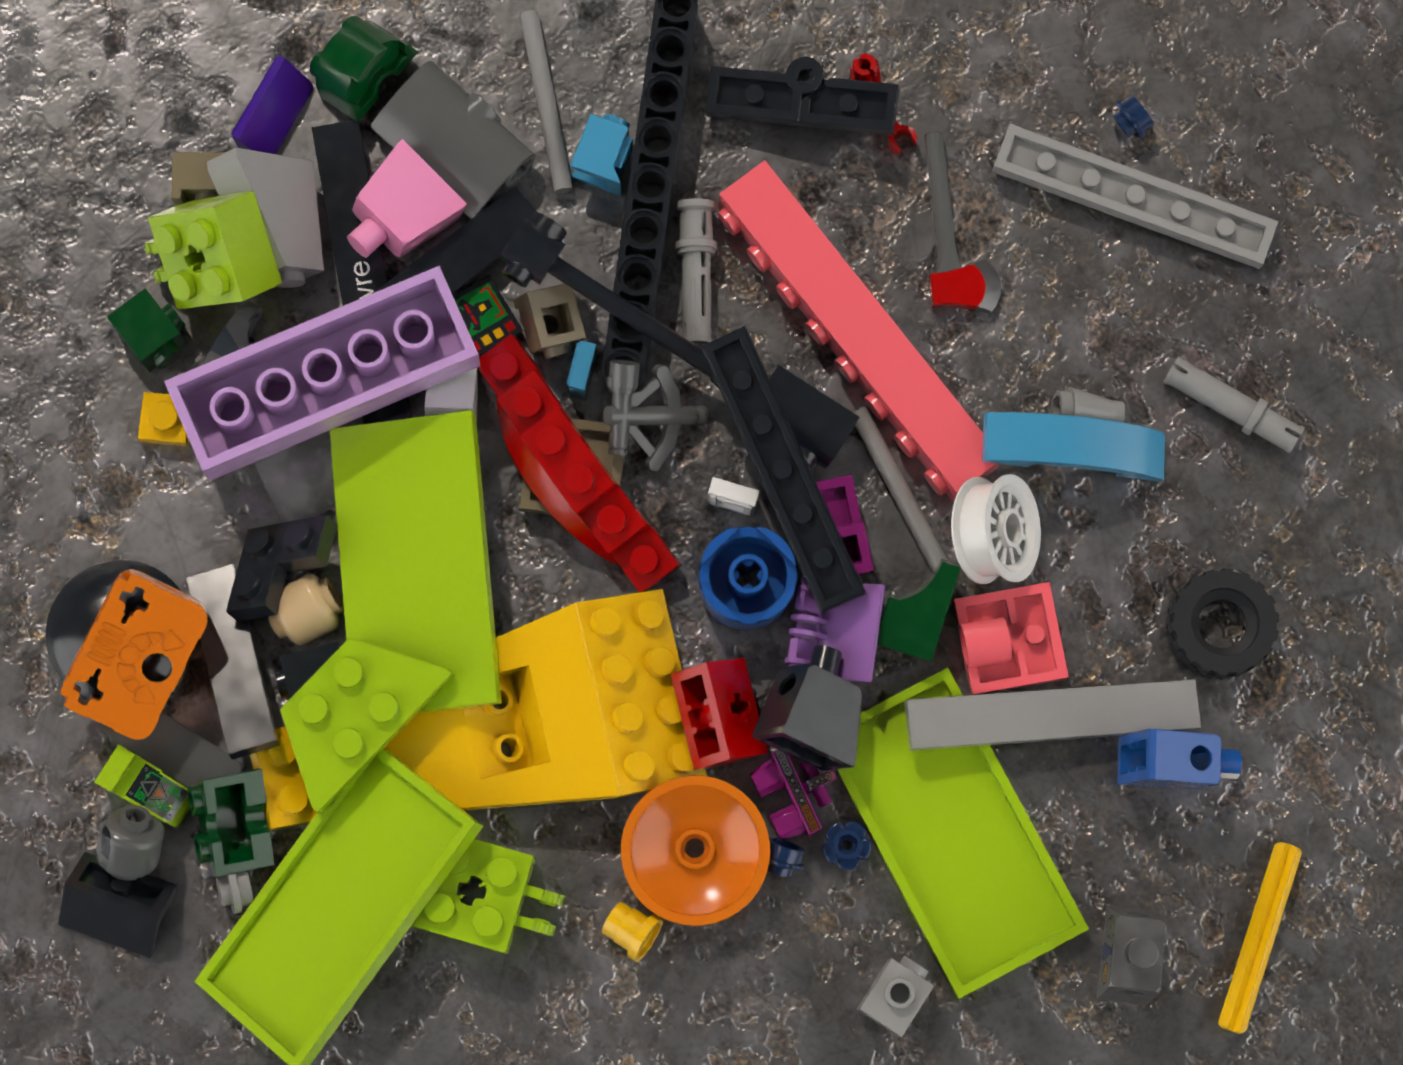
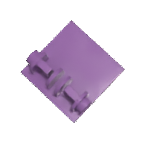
[784,576,885,683]

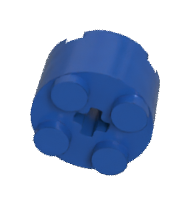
[699,527,797,632]

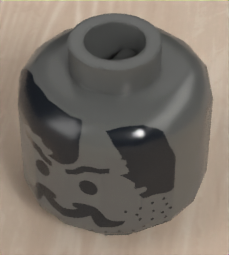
[95,805,165,881]

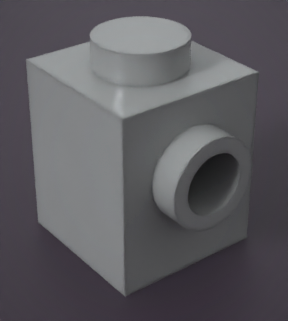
[857,956,934,1037]

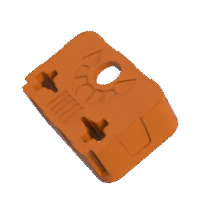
[60,569,208,740]

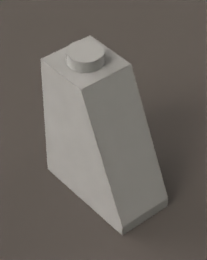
[207,148,324,288]

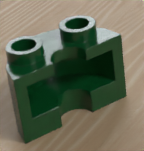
[310,16,418,122]
[187,769,275,877]

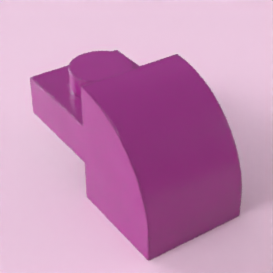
[817,474,874,574]

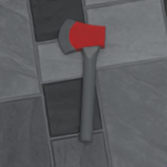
[924,131,1001,313]

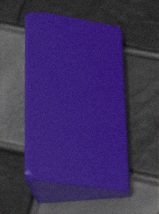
[231,55,313,154]

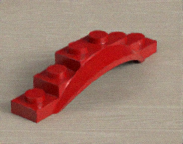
[477,334,682,592]

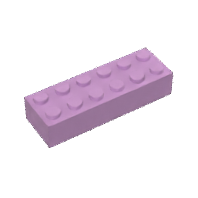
[164,266,480,481]

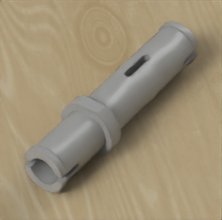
[1163,356,1305,454]

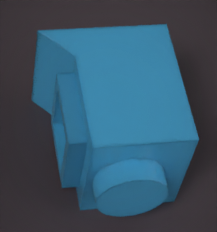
[570,114,633,197]

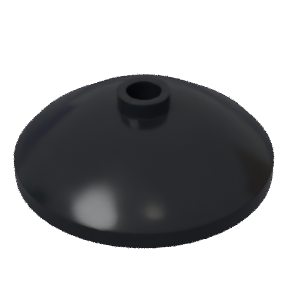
[45,560,181,698]

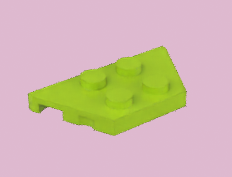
[280,638,455,813]

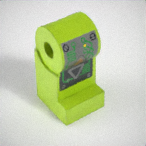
[94,744,190,828]

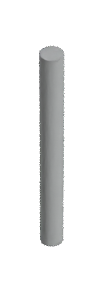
[520,10,573,194]
[853,406,948,574]

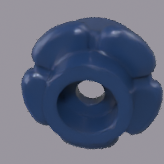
[1112,94,1155,138]
[823,821,872,870]
[768,837,805,877]

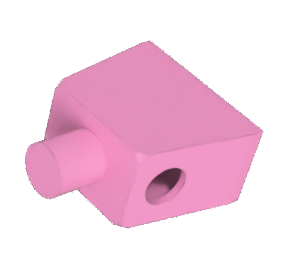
[347,139,467,258]

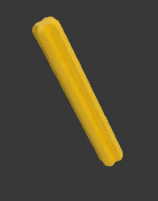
[1218,842,1302,1034]

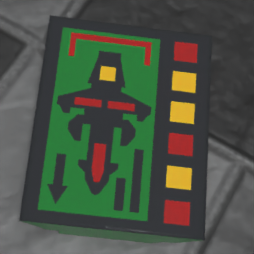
[453,275,523,356]

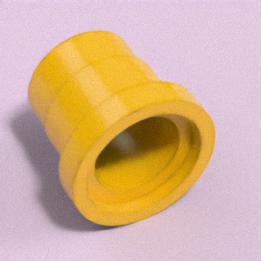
[602,901,663,962]

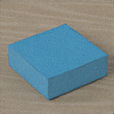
[566,340,598,400]

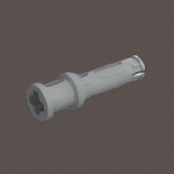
[675,198,718,347]

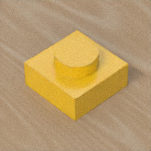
[138,392,189,447]

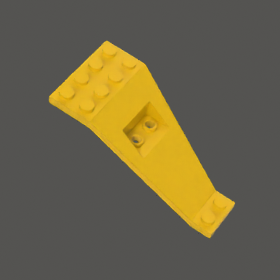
[250,589,707,831]

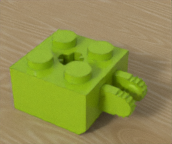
[143,190,282,310]
[412,839,565,954]

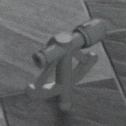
[603,360,711,471]

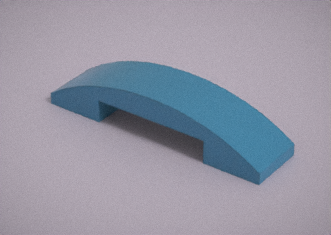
[982,412,1165,482]

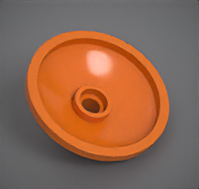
[621,775,770,926]

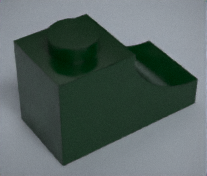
[877,559,961,661]

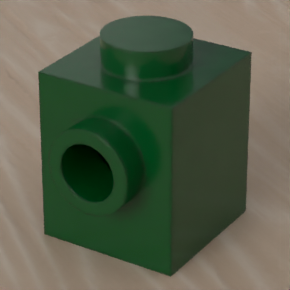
[106,288,188,372]

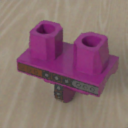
[750,750,838,840]

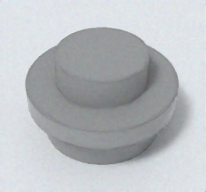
[216,871,253,914]

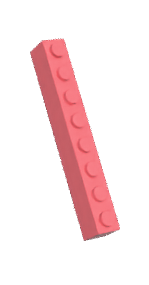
[717,160,1000,501]

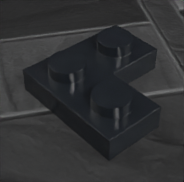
[226,515,337,622]

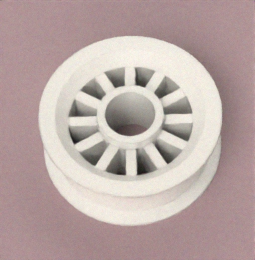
[951,474,1041,584]

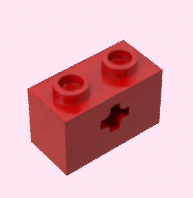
[671,658,768,770]

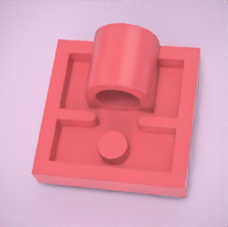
[952,582,1069,695]

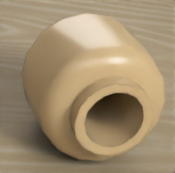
[268,573,344,646]

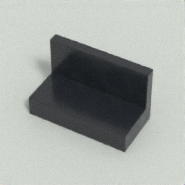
[58,852,177,958]

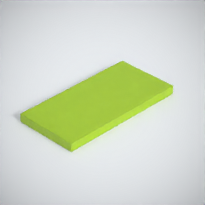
[329,410,502,713]
[836,667,1089,999]
[194,747,483,1065]

